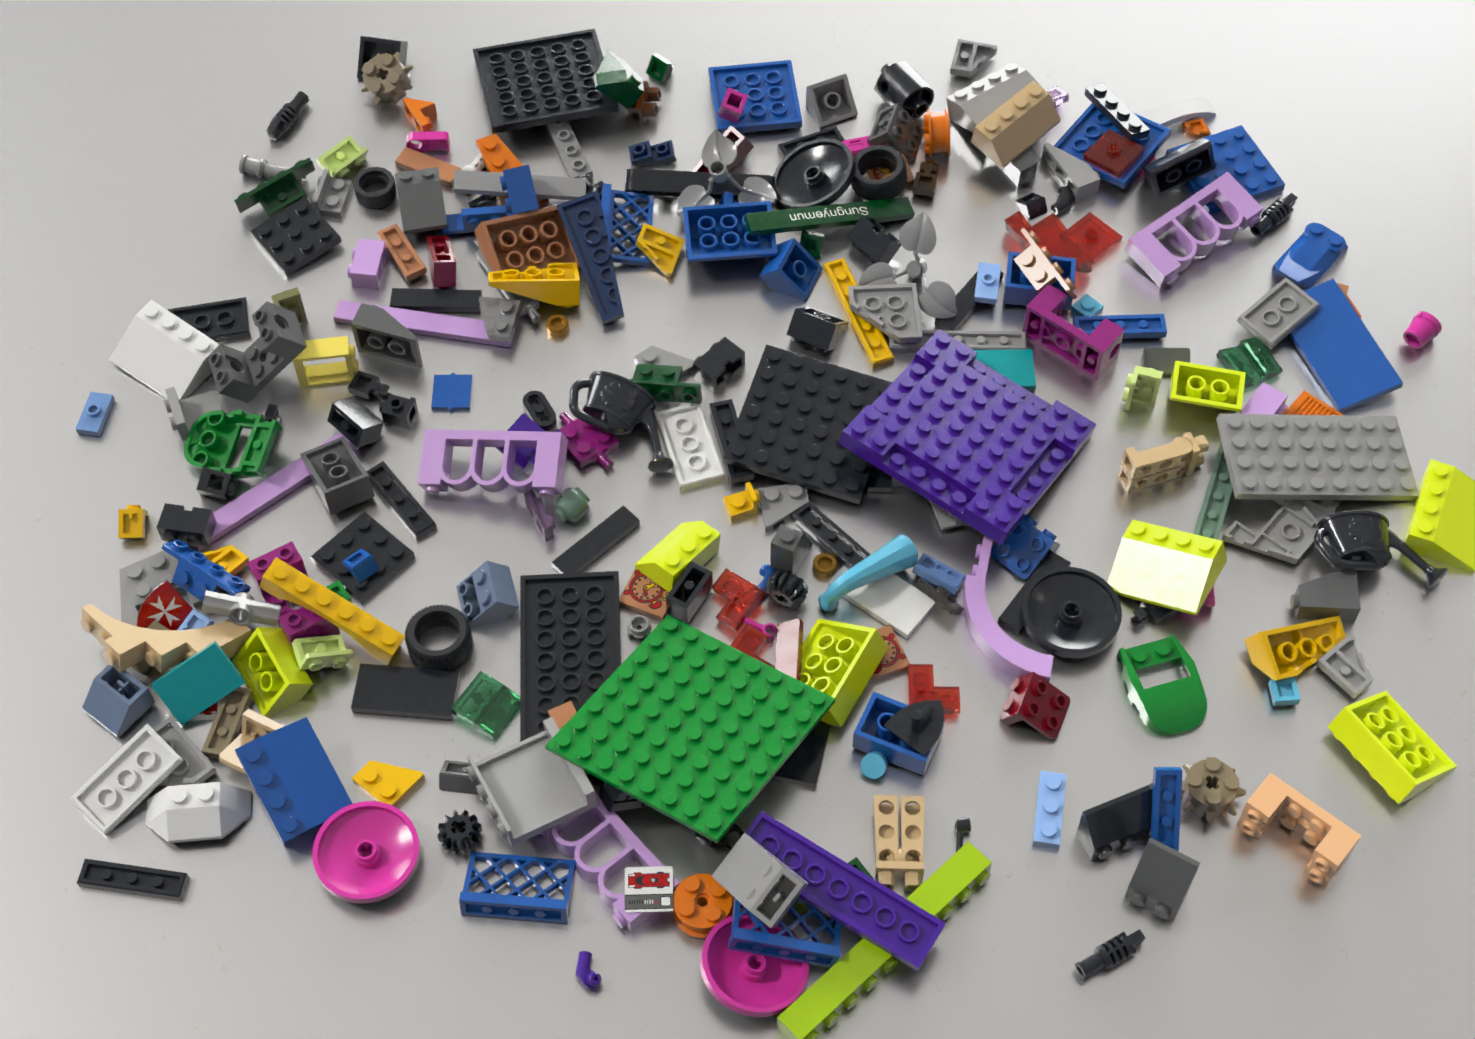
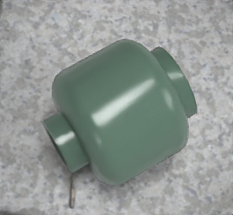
[554,487,590,523]

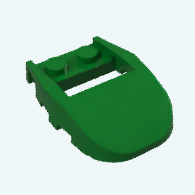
[184,410,283,479]
[1116,634,1207,737]

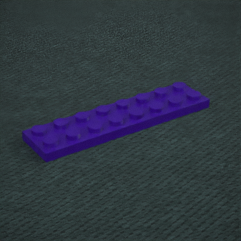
[746,810,946,971]

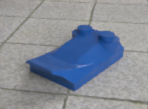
[1272,222,1348,290]

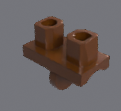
[630,81,662,124]

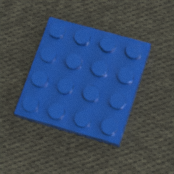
[708,60,802,135]
[1054,103,1171,189]
[1165,125,1285,215]

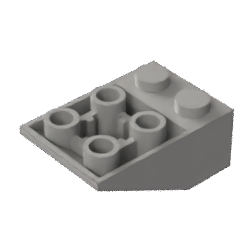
[712,833,809,928]

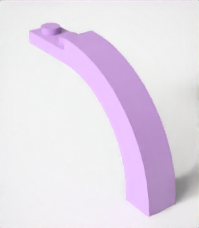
[963,535,1054,682]

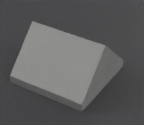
[806,73,858,127]

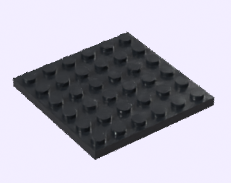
[473,28,619,134]
[723,344,892,504]

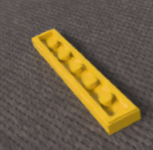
[823,258,894,369]

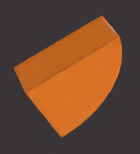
[1182,118,1211,138]

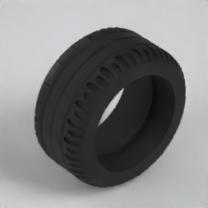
[851,145,908,201]
[405,604,473,670]

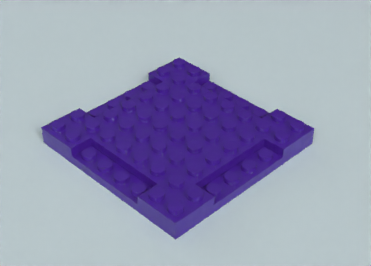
[839,329,1097,545]

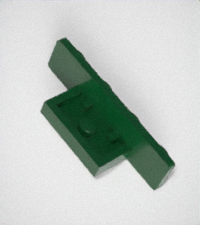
[234,157,315,218]
[629,364,702,404]

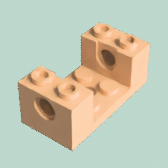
[1237,772,1361,887]

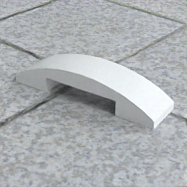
[1140,98,1216,126]

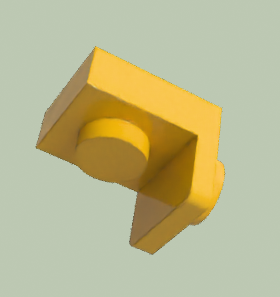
[723,482,761,521]
[118,505,148,539]

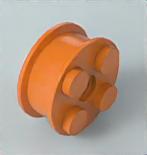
[923,108,950,157]
[673,874,732,939]

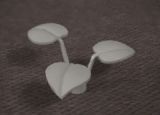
[676,130,777,218]
[858,212,957,319]

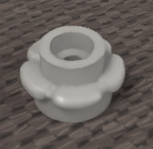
[627,615,652,639]

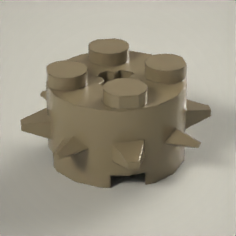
[361,52,413,106]
[1181,757,1246,823]

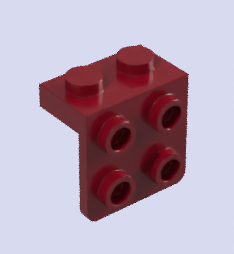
[1000,672,1070,740]

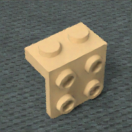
[219,709,285,774]

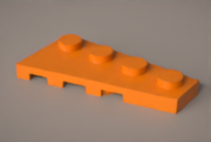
[476,133,549,210]

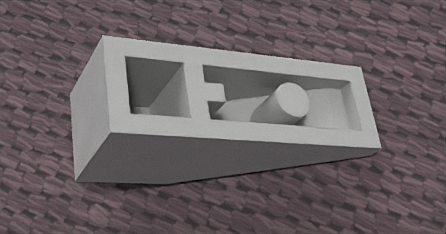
[1041,143,1100,202]

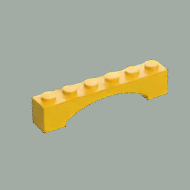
[259,557,405,666]

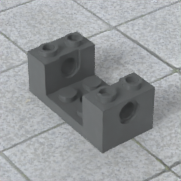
[208,301,307,403]

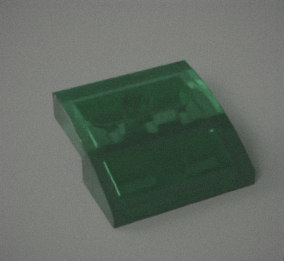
[1216,337,1283,388]
[450,671,520,740]

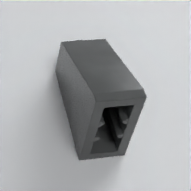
[996,145,1037,186]
[770,524,813,574]
[1290,569,1361,622]

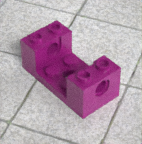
[1023,284,1124,380]
[247,541,340,648]

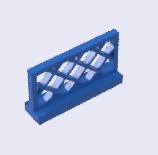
[600,183,654,267]
[459,851,576,924]
[728,898,841,968]

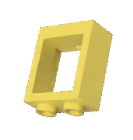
[292,336,359,388]

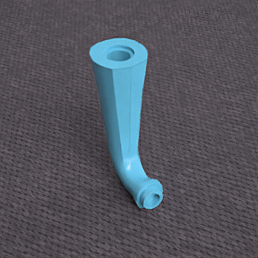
[818,534,918,611]

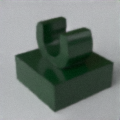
[646,54,674,83]
[800,230,825,258]

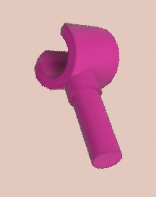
[743,617,777,643]

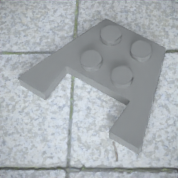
[1222,500,1319,565]
[120,550,203,626]

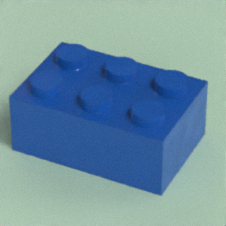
[1003,252,1076,310]
[852,691,945,776]

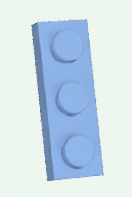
[1033,771,1067,849]

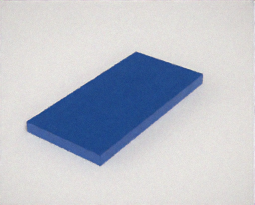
[1288,278,1403,413]

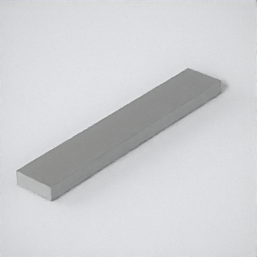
[453,170,586,200]
[889,330,1027,353]

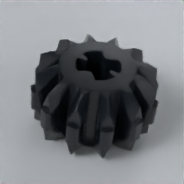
[766,569,808,609]
[437,810,482,856]

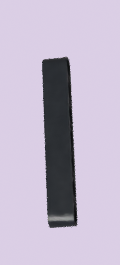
[625,169,775,200]

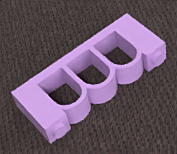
[1125,172,1263,287]
[417,429,568,497]
[538,791,680,933]

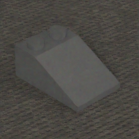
[395,167,448,234]
[351,303,423,368]
[300,436,375,515]
[1125,837,1200,921]

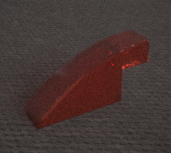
[1005,211,1092,273]

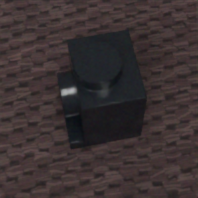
[379,394,418,429]
[196,467,236,501]

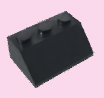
[1143,138,1216,197]
[1076,783,1153,860]

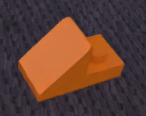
[403,98,437,132]

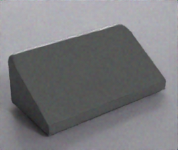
[1142,347,1190,376]
[439,760,479,795]

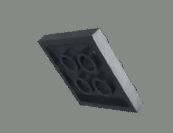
[250,197,342,276]
[311,511,415,603]

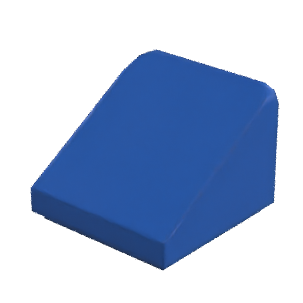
[342,549,379,582]

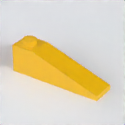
[488,263,580,308]
[1244,616,1346,681]

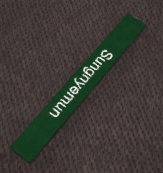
[744,197,915,236]

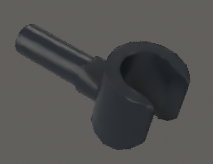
[468,195,497,208]
[954,817,971,852]

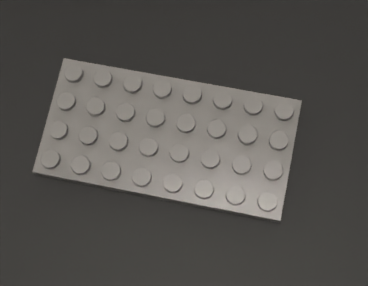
[1216,414,1419,501]

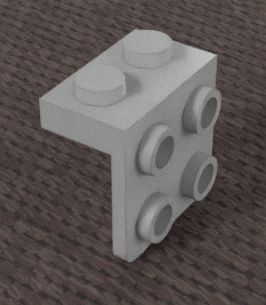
[164,387,222,441]

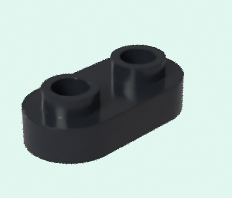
[523,391,557,431]

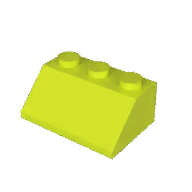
[1169,361,1246,412]
[634,521,721,592]
[232,627,313,717]

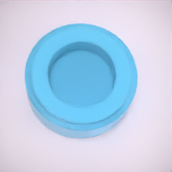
[861,751,888,779]

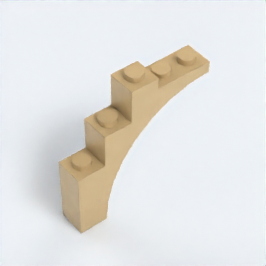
[81,604,251,673]

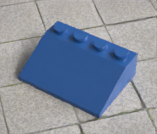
[683,201,777,262]
[235,717,353,846]

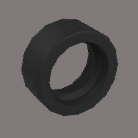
[354,167,397,209]

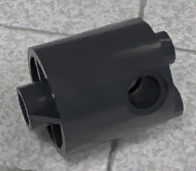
[874,61,934,120]

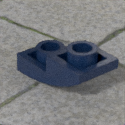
[628,140,677,166]

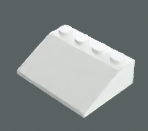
[109,300,220,400]

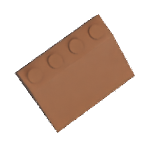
[474,206,581,272]

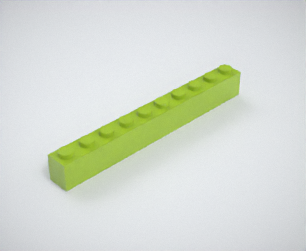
[777,841,992,1039]

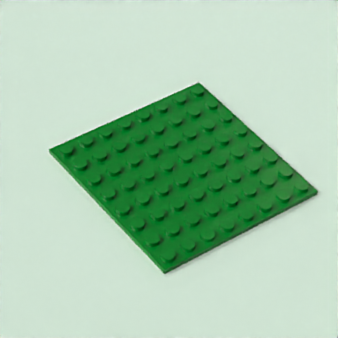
[545,615,835,843]

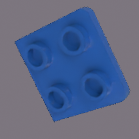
[990,515,1060,580]

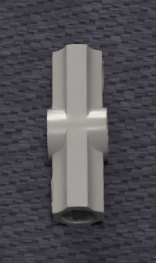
[201,590,281,627]

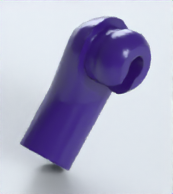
[575,951,602,989]

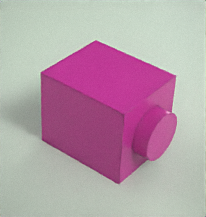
[717,87,748,124]

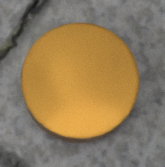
[546,315,569,337]
[812,553,837,578]

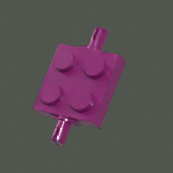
[555,411,619,470]

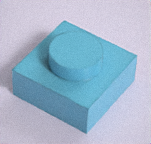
[1071,294,1104,316]
[1268,677,1301,706]

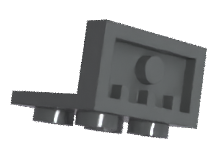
[868,103,923,162]

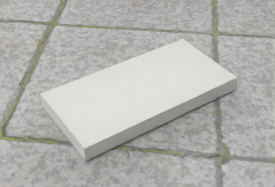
[654,403,726,491]
[828,565,936,639]
[70,724,184,835]

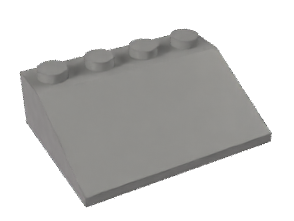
[946,63,1056,133]

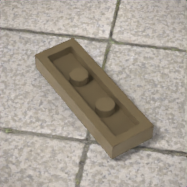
[201,687,254,759]

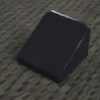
[1015,192,1048,220]

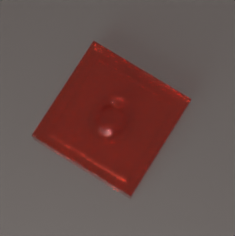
[1083,129,1145,178]
[1059,212,1123,265]

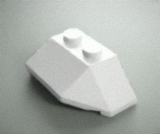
[146,782,252,843]

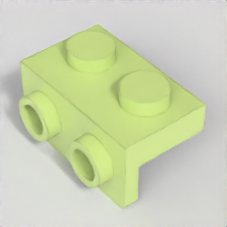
[316,135,368,179]
[1122,365,1163,411]
[292,634,354,671]

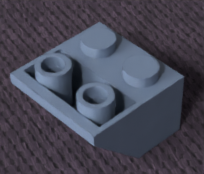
[456,561,519,628]
[82,665,155,738]

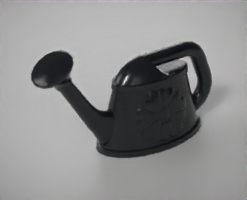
[569,371,673,473]
[1314,510,1448,588]

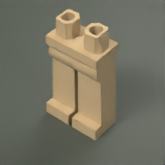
[1117,432,1209,494]
[872,795,925,891]

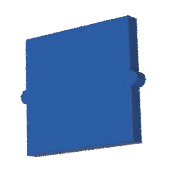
[431,373,472,412]

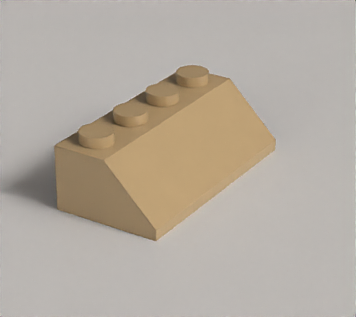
[971,80,1061,169]

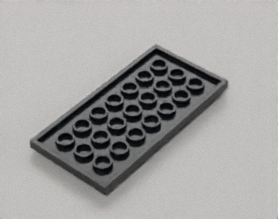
[520,571,621,742]

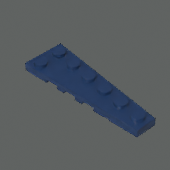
[556,190,624,325]

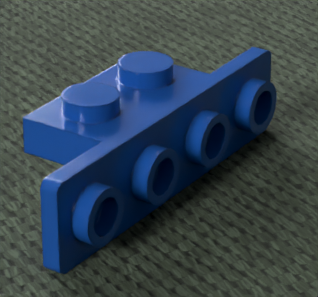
[442,205,513,234]
[162,540,251,601]

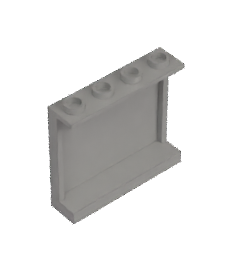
[466,717,598,846]

